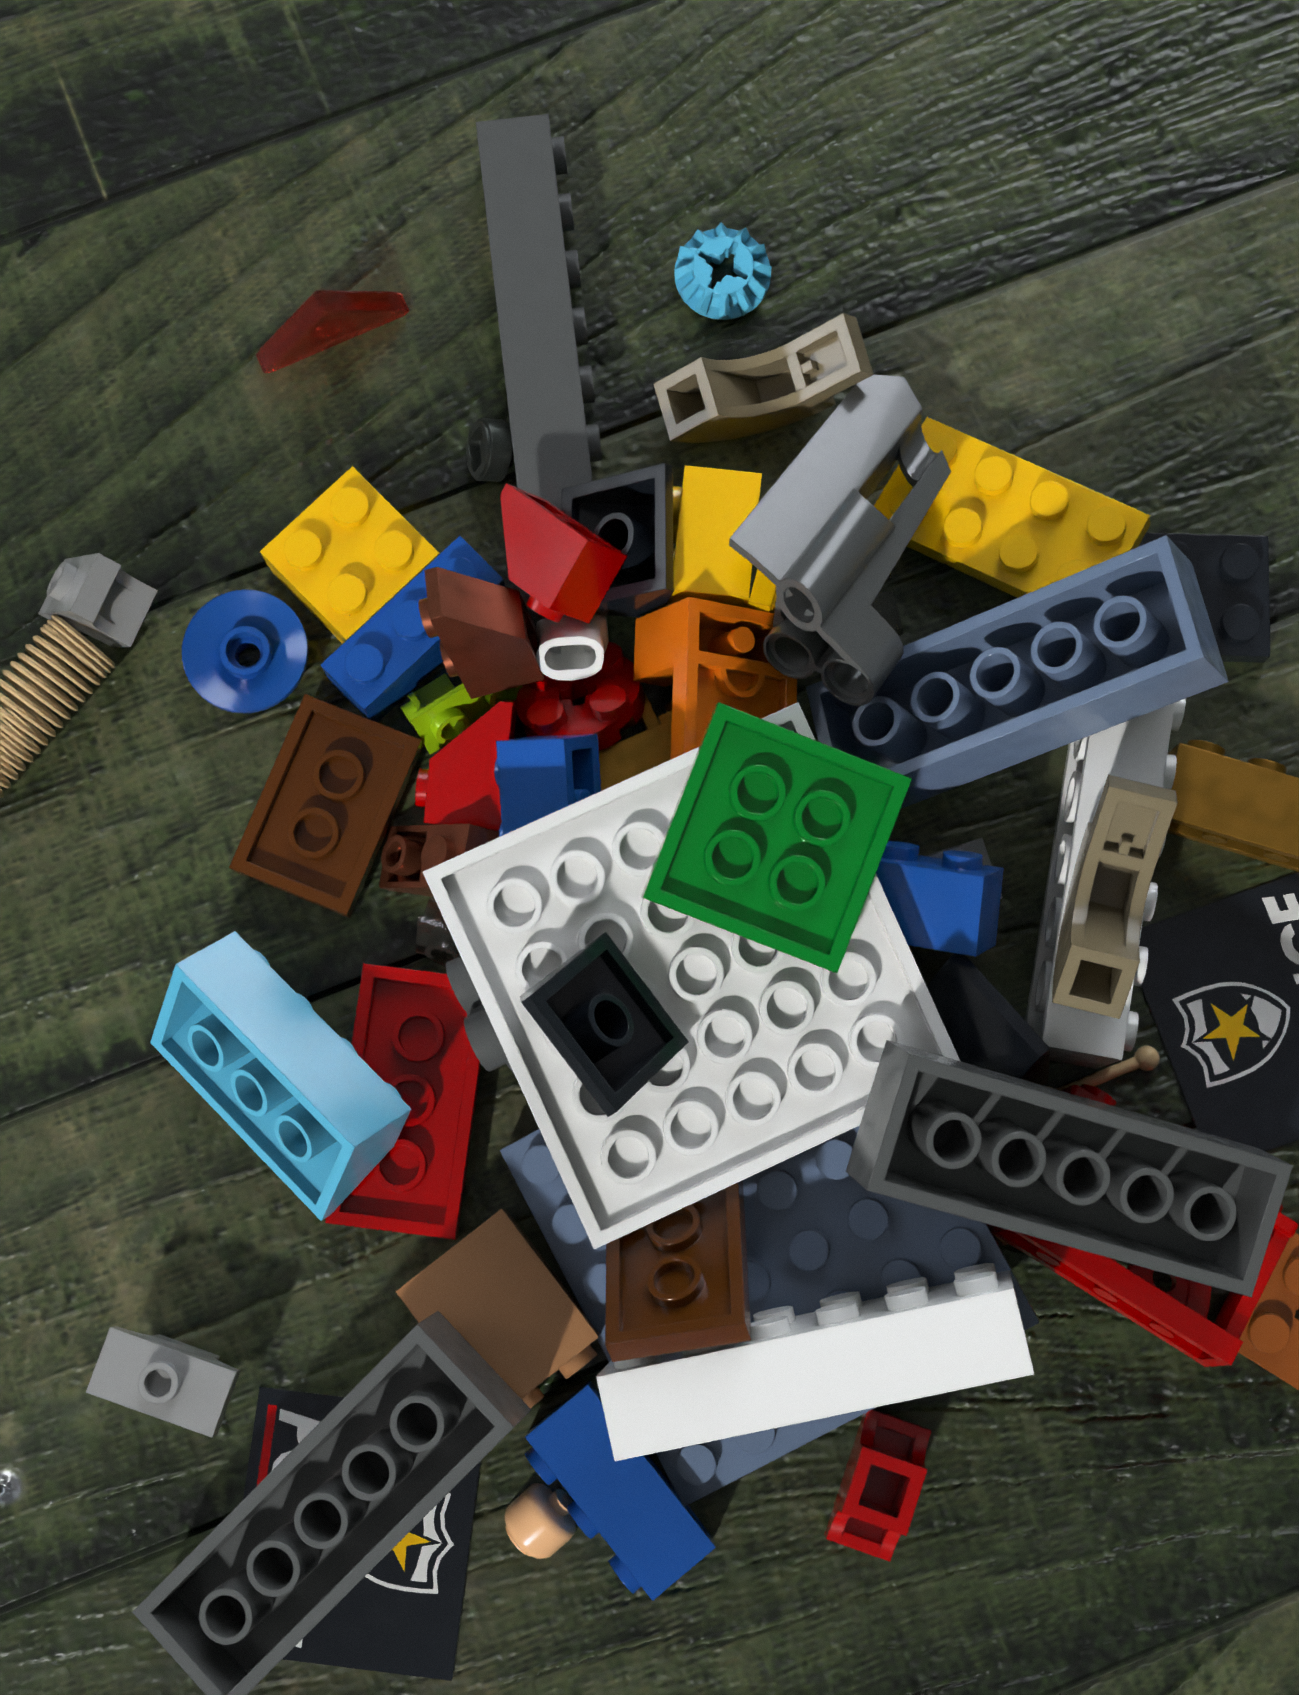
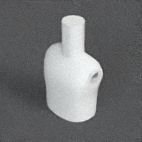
[536,614,609,681]

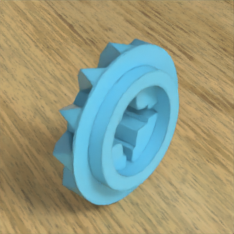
[674,222,772,320]

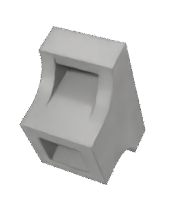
[38,553,158,648]
[86,1326,241,1438]

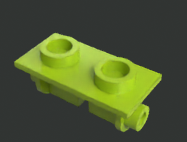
[400,674,523,755]

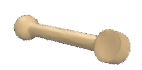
[1047,1045,1160,1090]

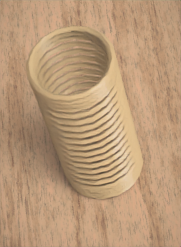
[0,615,115,798]

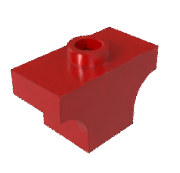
[824,1409,931,1562]

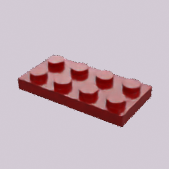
[325,963,481,1240]

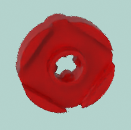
[516,642,645,751]

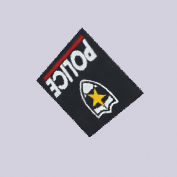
[1139,872,1299,1152]
[243,1387,481,1681]

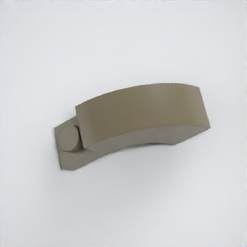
[653,313,874,443]
[1052,775,1178,1019]

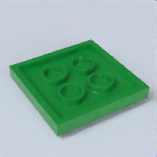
[641,702,912,973]

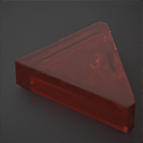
[256,290,410,373]

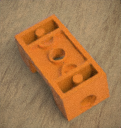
[633,597,797,760]

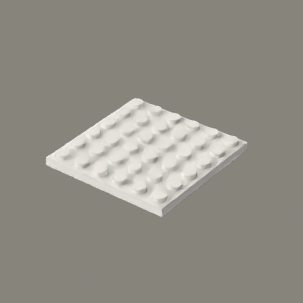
[423,702,960,1249]

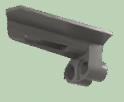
[729,374,951,706]

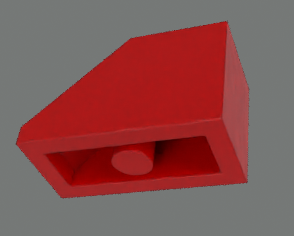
[500,483,627,624]
[415,699,518,831]

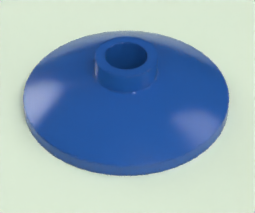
[182,589,309,714]

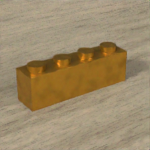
[1167,740,1299,872]

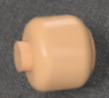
[505,1483,577,1559]

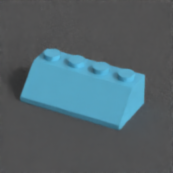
[150,931,411,1221]

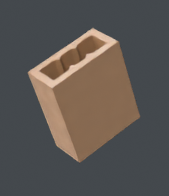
[396,1209,600,1409]

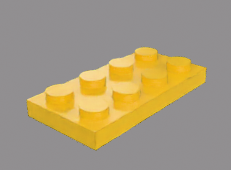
[874,417,1150,598]

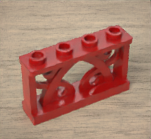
[987,1084,1299,1367]

